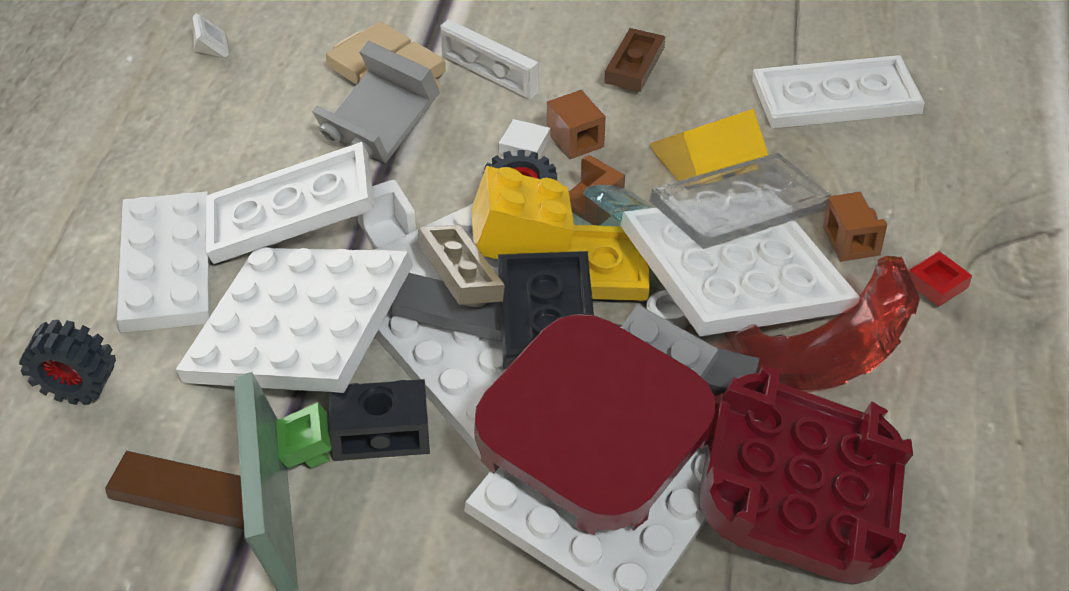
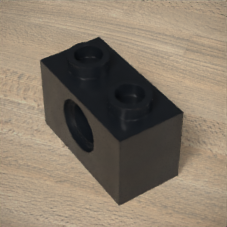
[329,379,430,461]

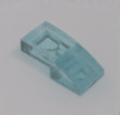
[582,185,655,223]

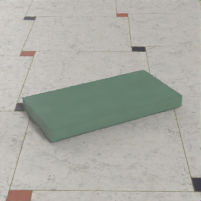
[234,372,298,591]

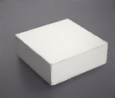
[499,119,550,160]

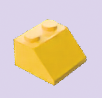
[650,108,769,188]

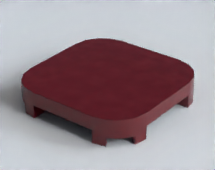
[474,314,715,536]
[699,366,913,584]

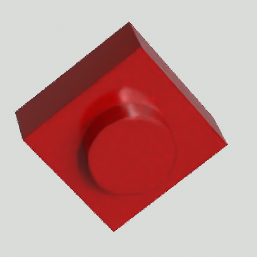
[906,251,972,307]

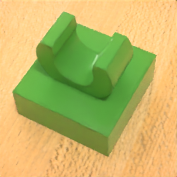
[276,402,331,469]

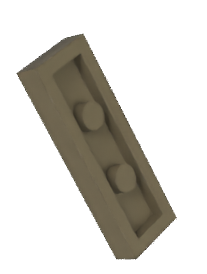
[417,225,505,307]

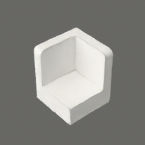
[358,179,416,249]

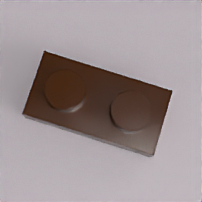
[604,28,665,92]

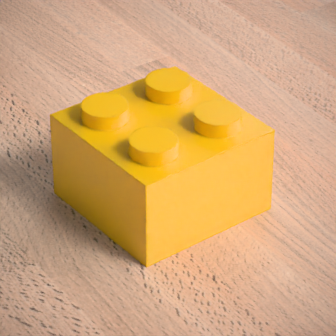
[471,166,575,259]

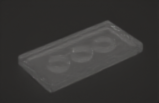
[649,153,832,249]

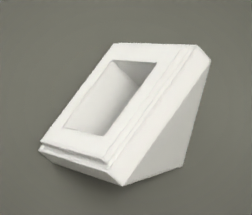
[193,13,229,58]

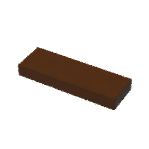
[105,450,244,529]

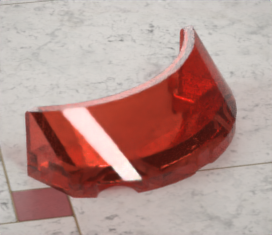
[724,256,920,390]

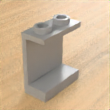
[312,40,440,164]

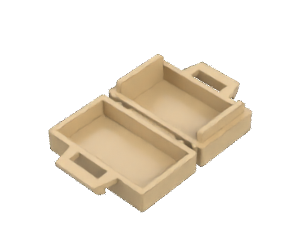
[326,21,446,89]

